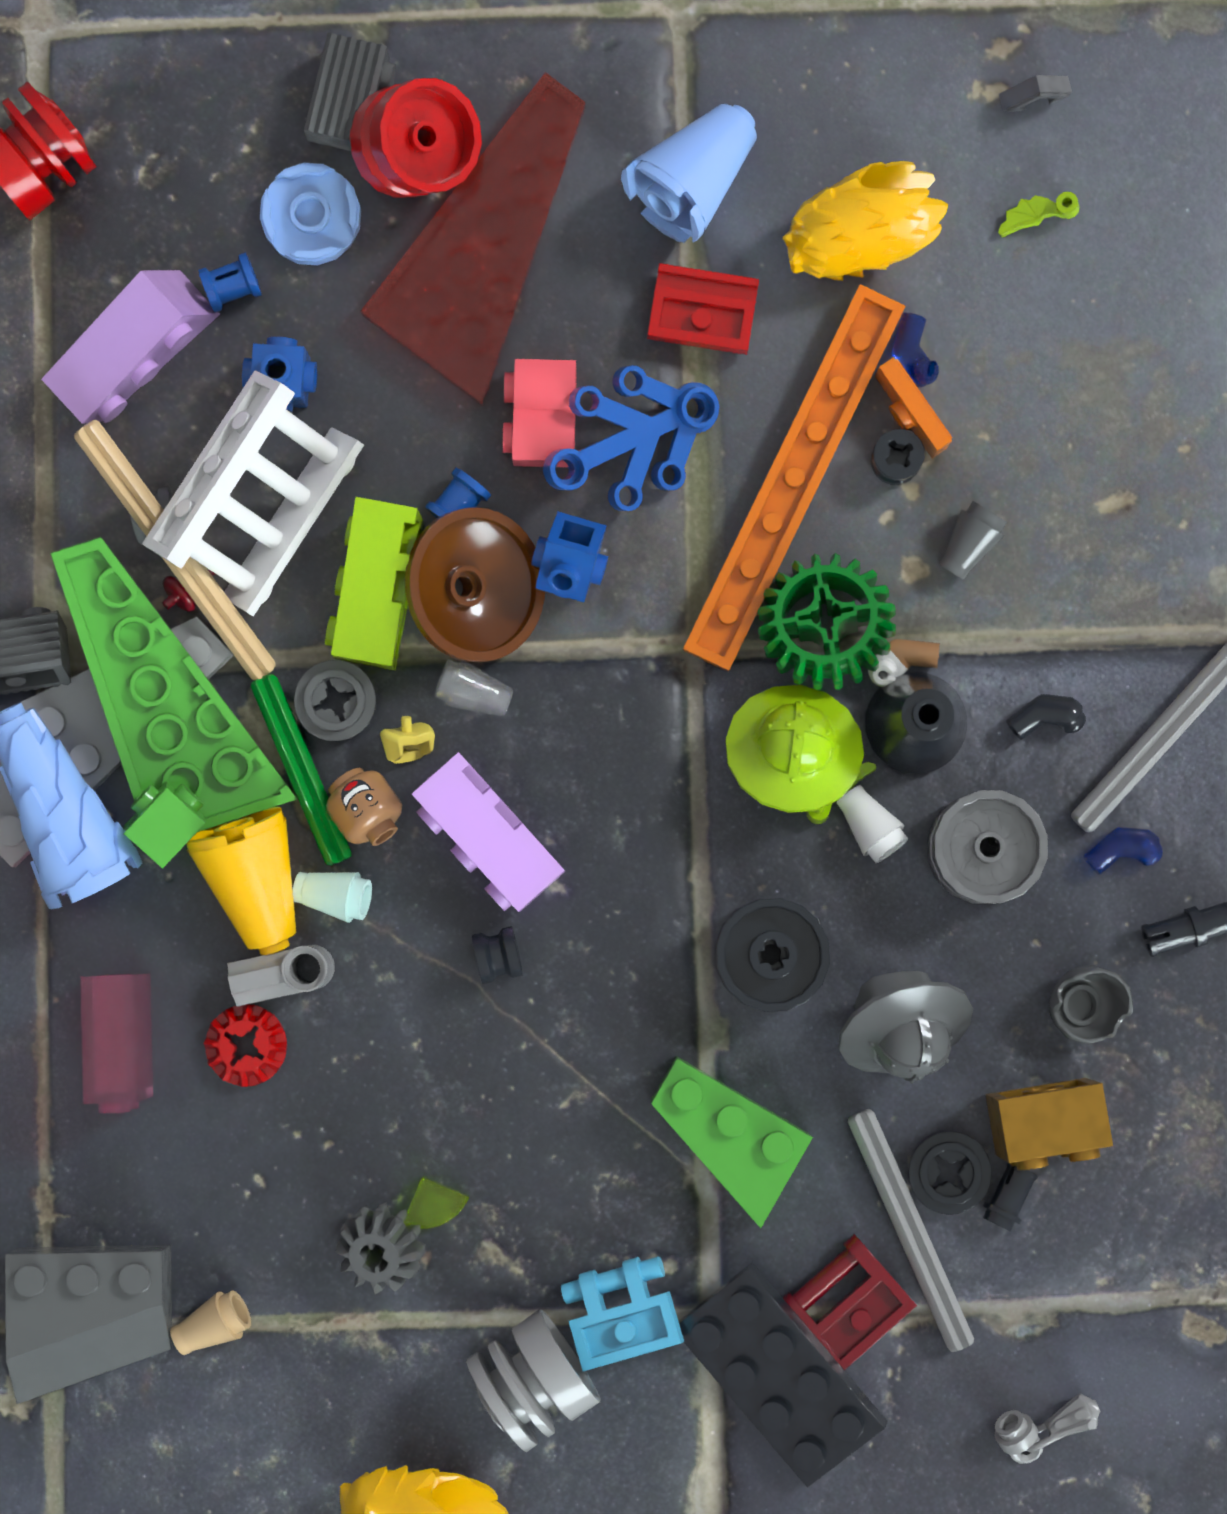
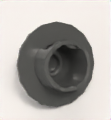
[838,971,973,1084]

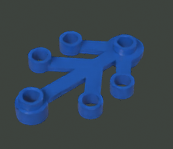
[543,365,719,511]

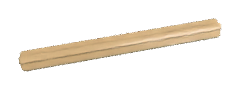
[74,420,275,680]

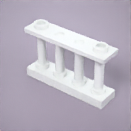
[142,371,364,616]

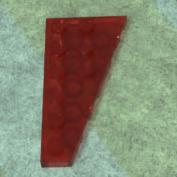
[360,72,586,406]

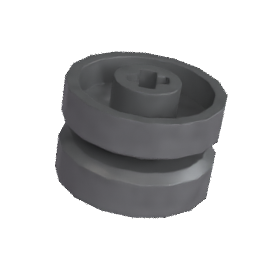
[928,790,1048,904]

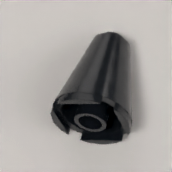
[865,672,967,774]

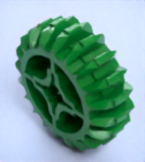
[758,553,896,691]

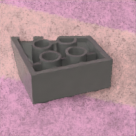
[5,1245,172,1404]

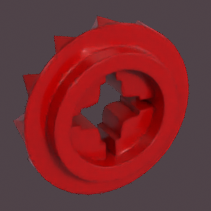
[204,1004,287,1087]

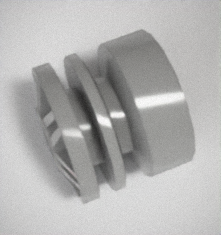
[466,1309,601,1452]

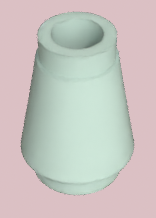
[293,872,372,923]

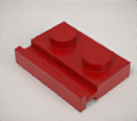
[647,263,759,355]

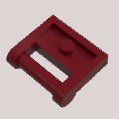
[782,1234,917,1370]

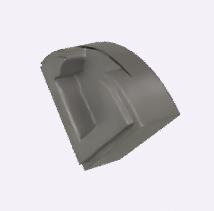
[999,75,1072,112]

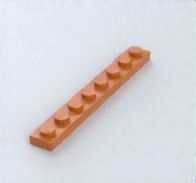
[683,284,906,672]

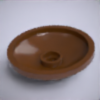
[405,507,545,662]

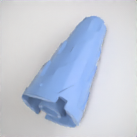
[0,702,142,909]

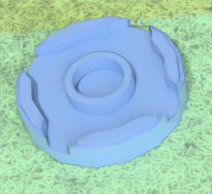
[260,163,361,266]

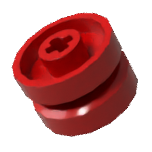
[350,78,482,198]

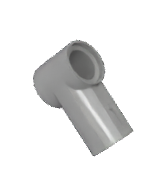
[227,944,335,1007]

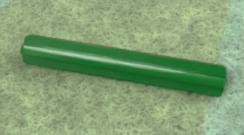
[251,674,352,866]

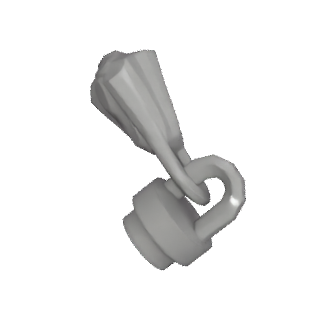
[995,1393,1101,1464]

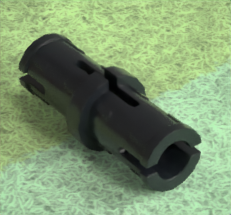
[1141,902,1227,957]

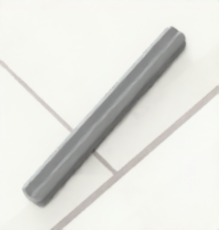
[1071,643,1227,833]
[848,1109,974,1352]

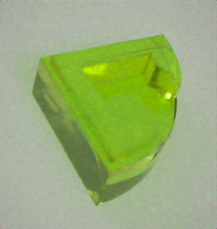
[403,1176,470,1229]

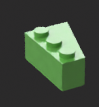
[651,1056,813,1228]

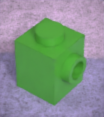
[123,781,206,869]

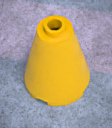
[186,807,296,955]

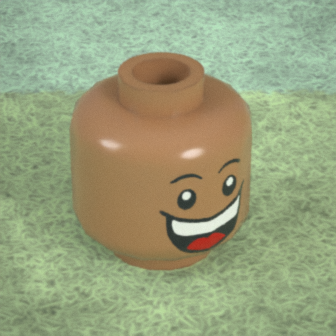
[326,768,402,846]

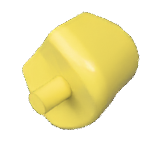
[380,716,435,763]

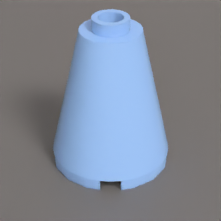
[621,104,757,243]

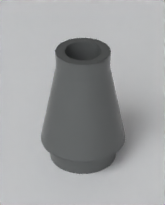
[939,501,1007,580]

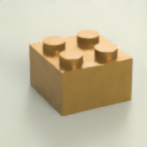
[985,1078,1113,1170]

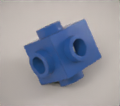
[242,337,317,413]
[531,511,609,602]

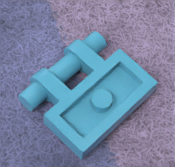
[561,1256,684,1371]

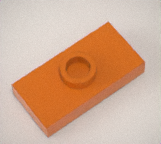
[875,357,953,459]

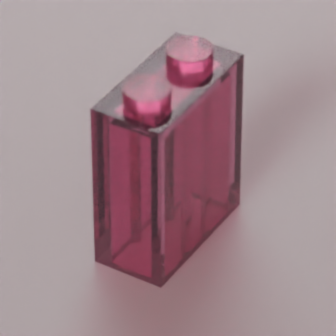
[81,973,153,1113]

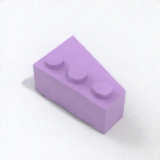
[41,270,220,424]
[412,752,565,912]

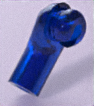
[891,312,939,388]
[1083,827,1163,875]

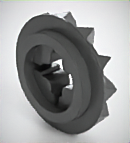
[294,660,376,742]

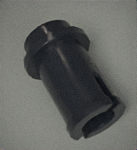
[983,1162,1038,1232]

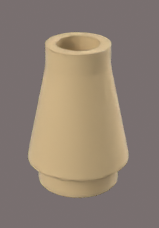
[170,1290,251,1355]

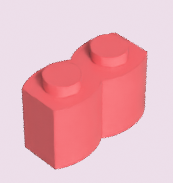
[503,359,577,467]

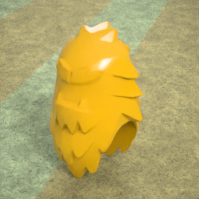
[783,161,948,281]
[340,1465,509,1514]

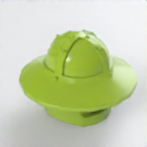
[725,685,864,813]

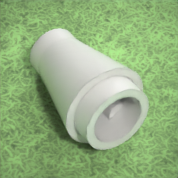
[837,785,908,863]

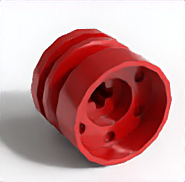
[0,81,97,221]

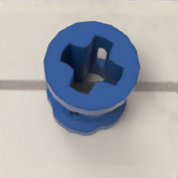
[198,252,262,313]
[425,467,491,519]

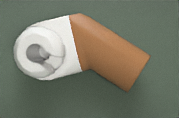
[868,639,940,687]

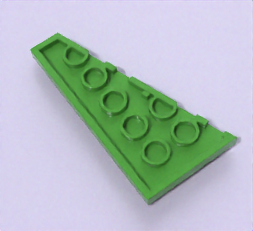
[51,537,297,832]

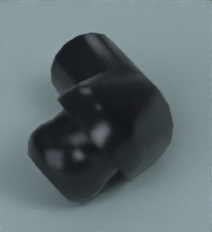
[1006,694,1086,740]

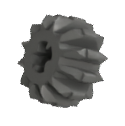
[335,1202,426,1295]

